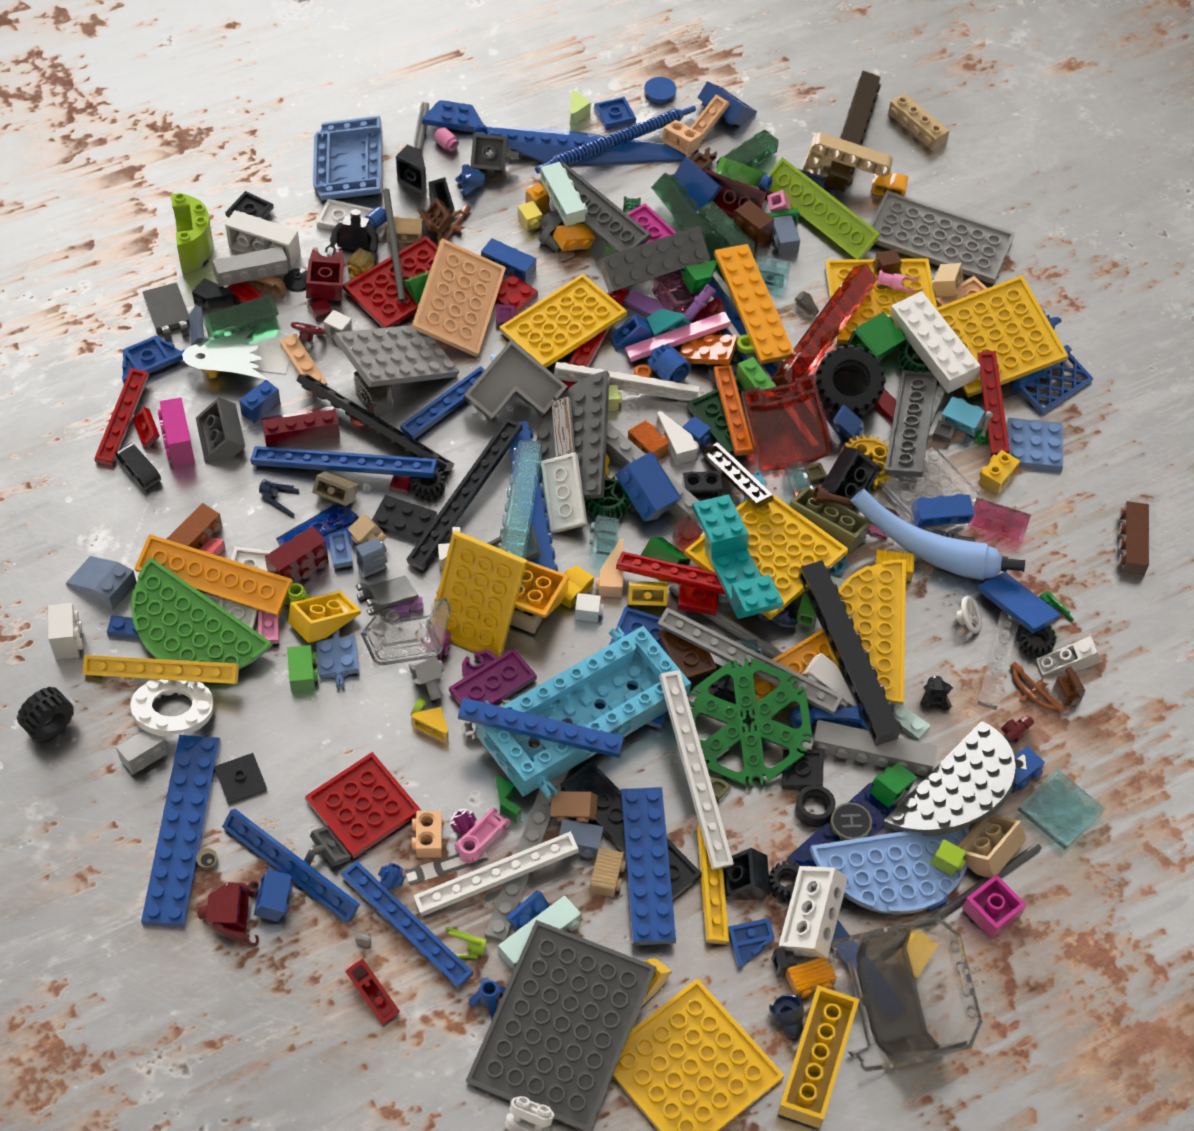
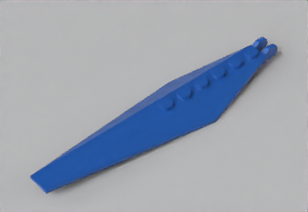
[474,125,686,166]

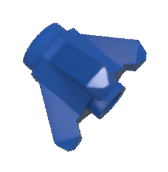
[455,164,485,196]
[468,977,506,1017]

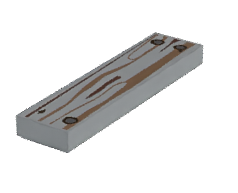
[552,397,575,457]

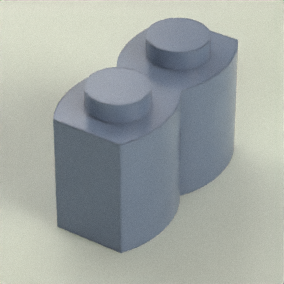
[355,538,388,578]

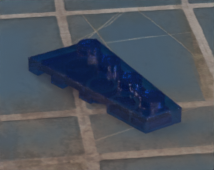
[276,503,359,546]

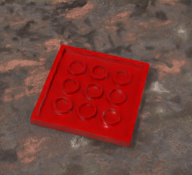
[305,752,421,859]

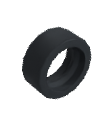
[795,785,836,827]

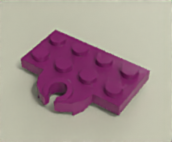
[449,648,537,706]

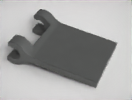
[356,576,419,616]

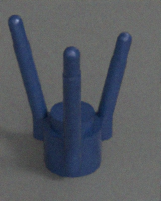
[259,479,299,517]

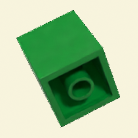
[848,312,906,361]

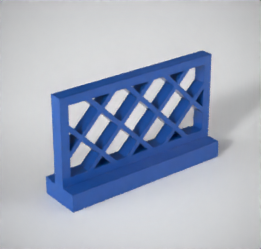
[1011,344,1094,415]

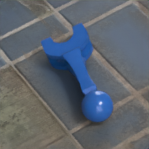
[789,705,868,731]

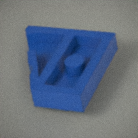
[728,918,775,968]

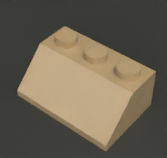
[957,814,1026,878]

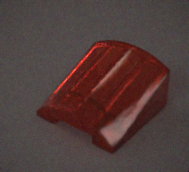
[741,375,832,471]

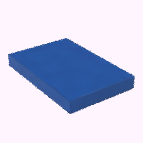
[667,157,722,215]

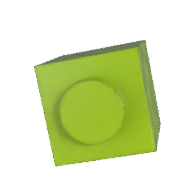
[930,839,966,876]

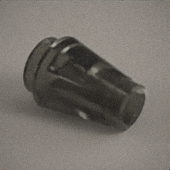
[795,291,819,318]

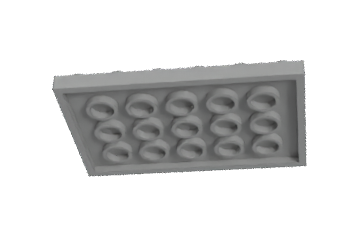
[333,325,459,387]

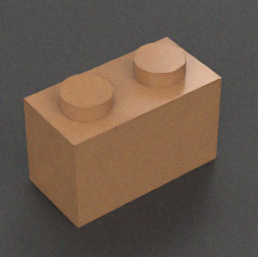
[550,791,598,823]

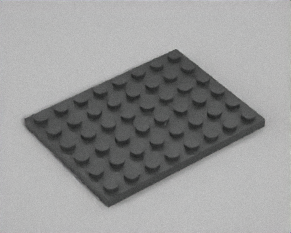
[466,920,657,1131]

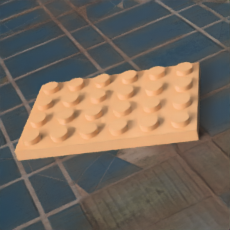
[411,238,506,357]

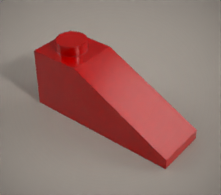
[344,956,400,1025]

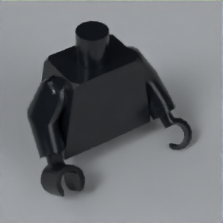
[325,209,378,264]

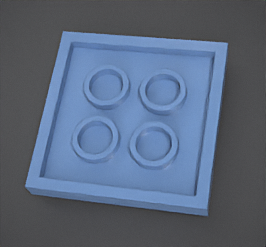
[1007,418,1063,471]

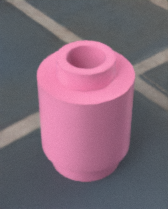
[434,128,459,152]

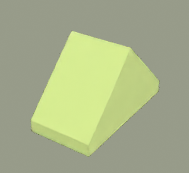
[570,90,591,125]

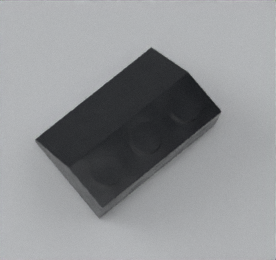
[821,446,882,512]

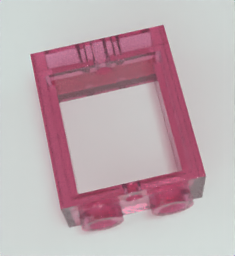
[652,271,701,314]

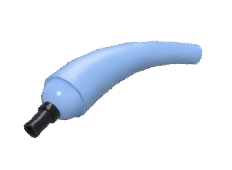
[851,489,1026,581]

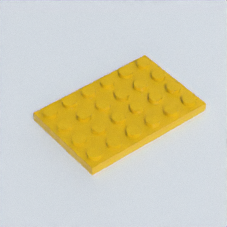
[500,274,627,368]
[428,530,527,657]

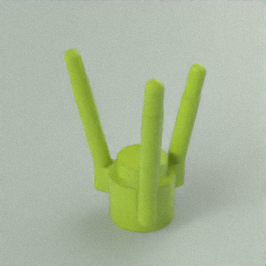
[446,927,487,960]

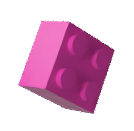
[962,874,1027,939]

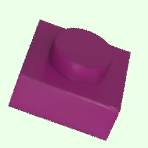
[496,304,515,323]

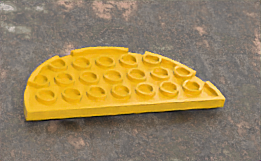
[826,560,906,705]

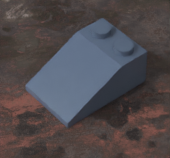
[66,556,137,611]

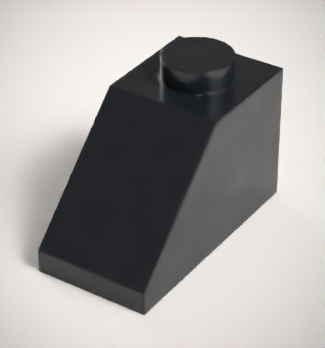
[192,278,235,310]

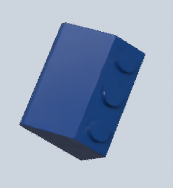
[697,81,757,125]
[615,452,681,521]

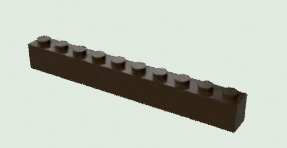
[824,70,882,192]

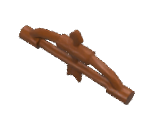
[437,205,471,246]
[1010,662,1065,714]

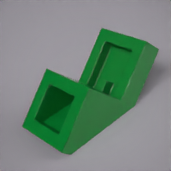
[495,776,522,824]

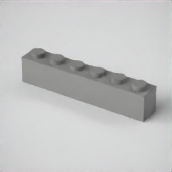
[811,720,937,776]

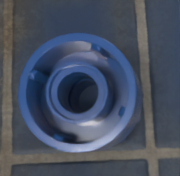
[648,343,691,383]

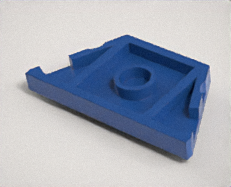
[421,100,484,133]
[122,335,185,384]

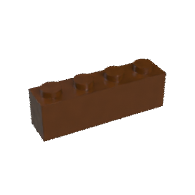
[1119,501,1149,576]

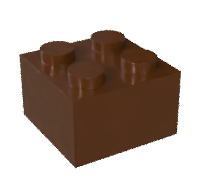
[732,200,774,253]

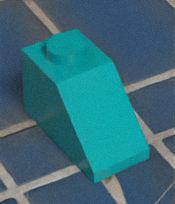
[647,309,691,336]

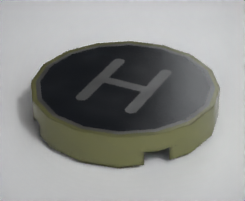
[830,802,872,841]

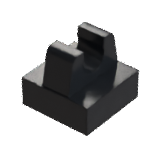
[771,948,797,977]

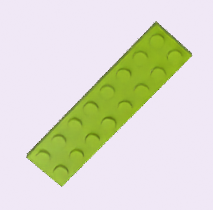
[768,157,881,260]

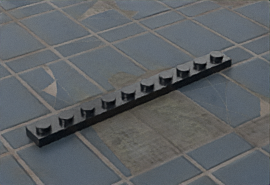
[296,374,454,472]
[406,418,523,570]

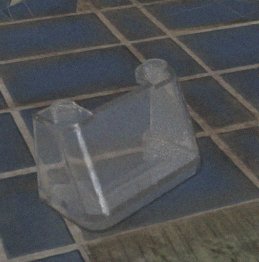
[360,598,451,666]

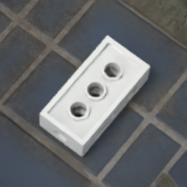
[779,866,848,958]

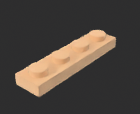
[279,334,328,394]

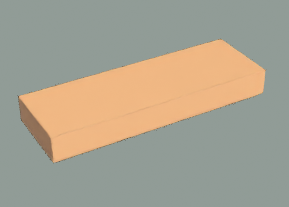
[690,95,730,143]

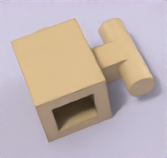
[348,514,387,545]

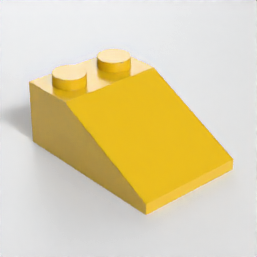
[288,590,361,643]

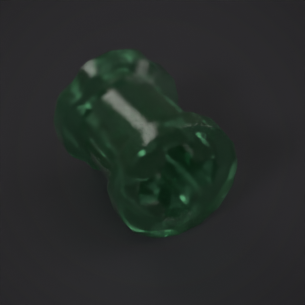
[623,196,641,212]

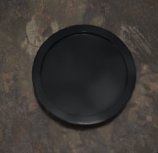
[283,268,307,292]

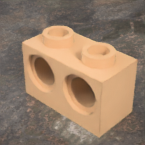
[662,120,702,156]
[412,811,442,858]

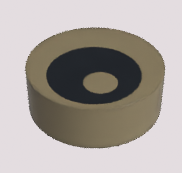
[196,848,218,871]

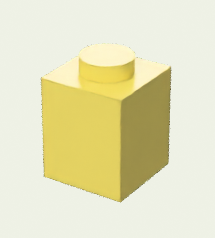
[518,201,542,231]

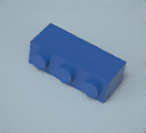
[481,238,536,282]
[911,494,975,528]

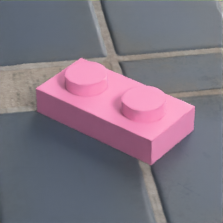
[258,610,279,644]

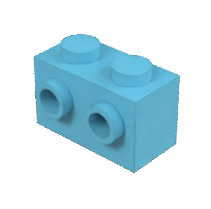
[942,396,985,437]

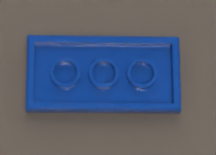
[977,572,1061,633]

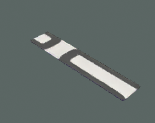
[405,849,489,885]

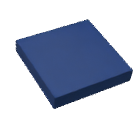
[594,96,636,130]

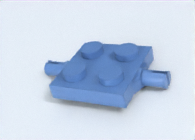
[316,629,359,688]

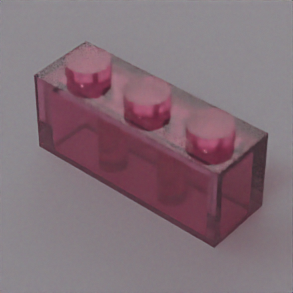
[968,498,1031,542]

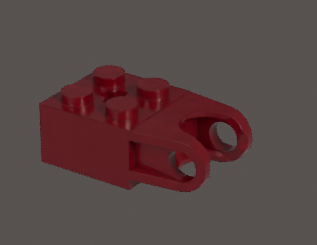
[306,247,344,301]

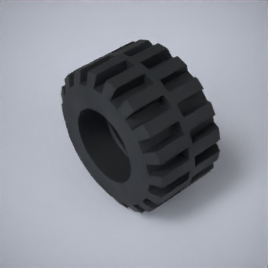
[17,687,74,742]

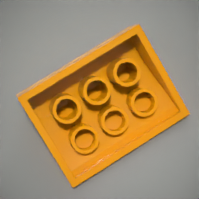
[515,561,569,618]

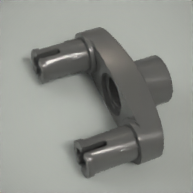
[539,213,583,253]

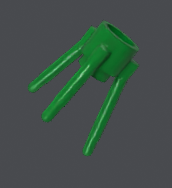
[1039,591,1074,636]

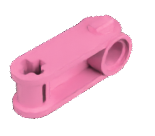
[455,808,511,863]

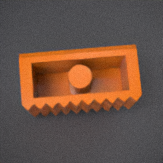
[628,420,669,459]

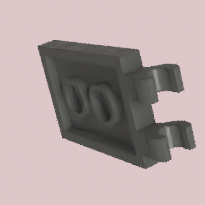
[142,282,190,341]

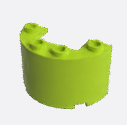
[171,193,214,274]

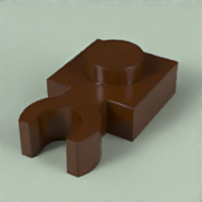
[691,147,717,171]

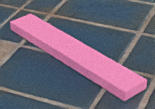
[625,312,731,362]

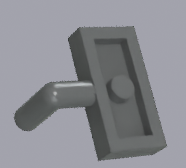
[304,825,352,867]

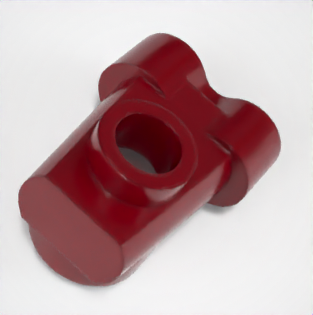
[1000,715,1034,743]

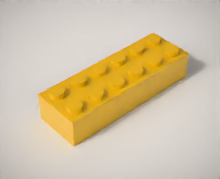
[778,985,860,1129]

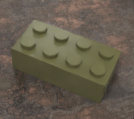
[789,486,872,555]

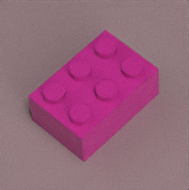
[157,397,195,467]

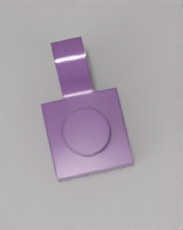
[390,597,423,617]

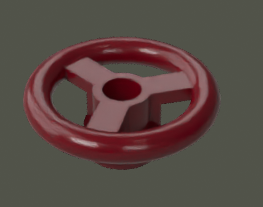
[291,322,326,342]

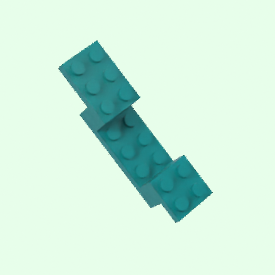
[692,494,784,619]

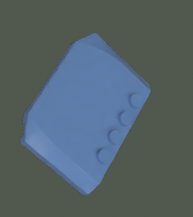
[313,116,383,200]

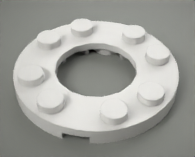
[131,679,213,737]

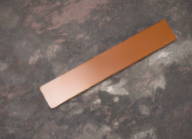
[713,365,754,456]

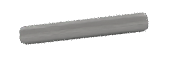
[413,102,430,151]

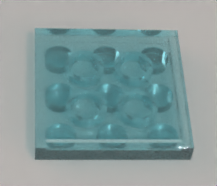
[1018,769,1106,850]

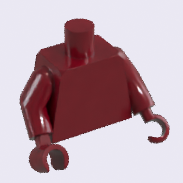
[197,881,259,946]

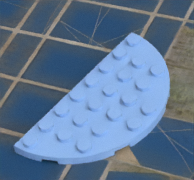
[810,828,969,914]

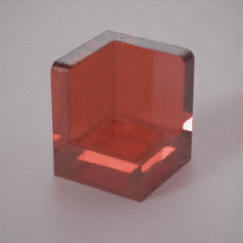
[673,516,703,542]

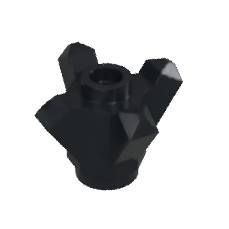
[920,676,953,710]

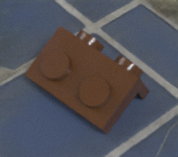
[417,198,453,234]

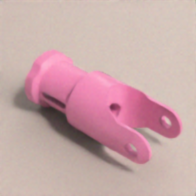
[876,270,918,293]

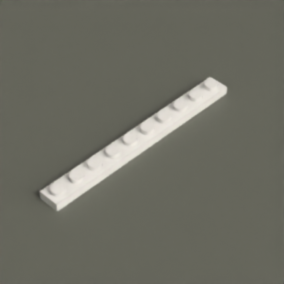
[659,670,734,870]

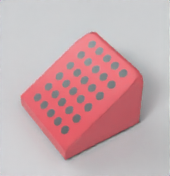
[199,538,225,556]

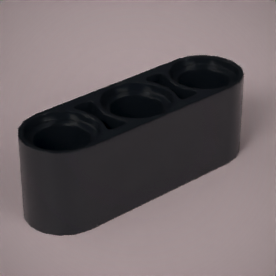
[115,442,161,490]

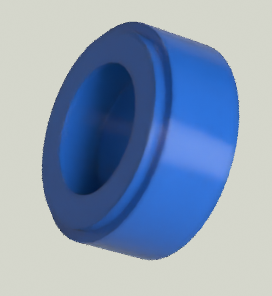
[759,174,773,192]

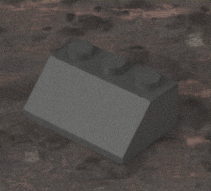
[196,397,245,462]

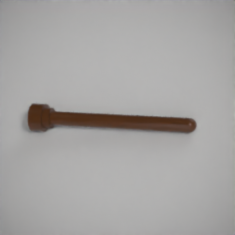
[812,486,897,515]

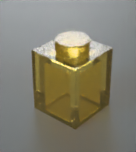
[347,248,374,277]

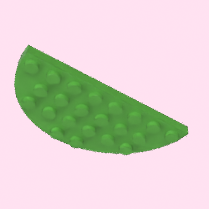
[131,557,272,669]

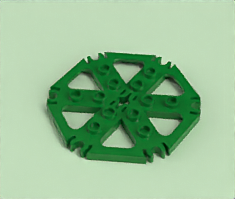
[688,658,812,786]

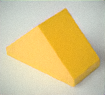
[411,707,449,744]

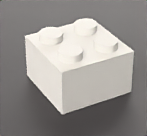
[48,603,83,660]

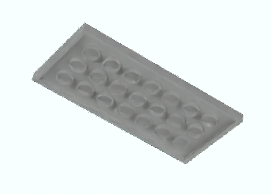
[870,191,1015,284]

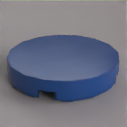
[644,77,676,104]

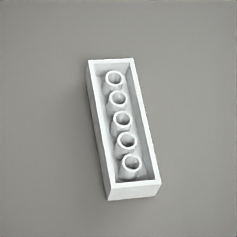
[891,291,981,393]

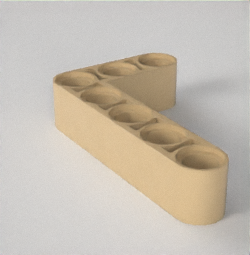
[802,133,893,177]

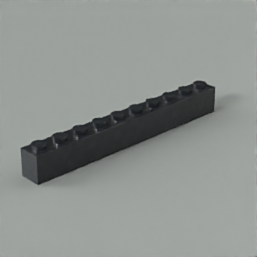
[798,560,902,746]

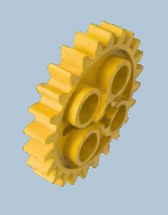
[840,434,895,490]

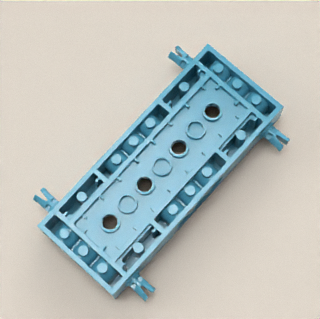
[477,626,691,800]

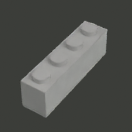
[212,246,288,287]

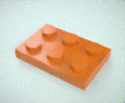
[679,335,738,365]

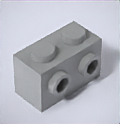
[116,731,168,774]

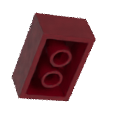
[265,526,329,584]

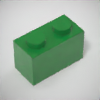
[870,762,917,808]

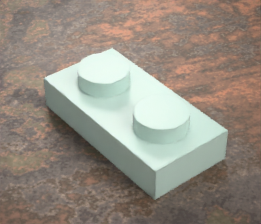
[893,705,931,741]

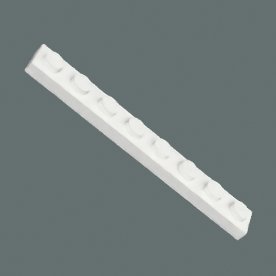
[554,362,699,402]
[414,831,579,916]

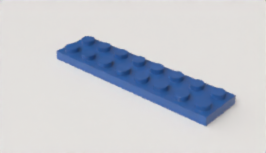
[621,787,676,945]

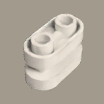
[504,1096,554,1131]

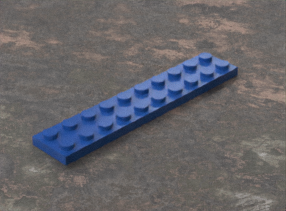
[141,734,221,928]

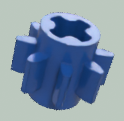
[378,863,406,889]

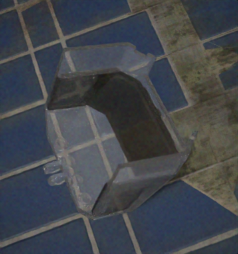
[826,916,986,1072]

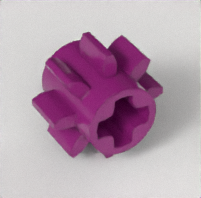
[450,809,477,835]

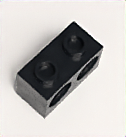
[682,470,723,501]

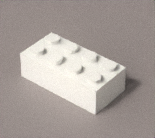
[225,210,301,269]

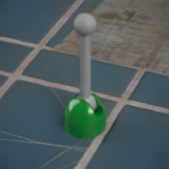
[975,411,993,445]

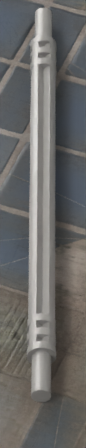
[669,584,783,659]

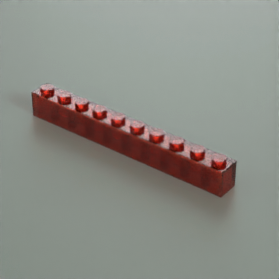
[771,263,878,396]

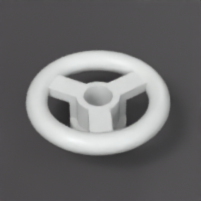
[957,596,982,633]

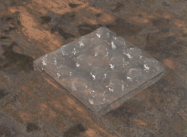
[880,446,984,531]

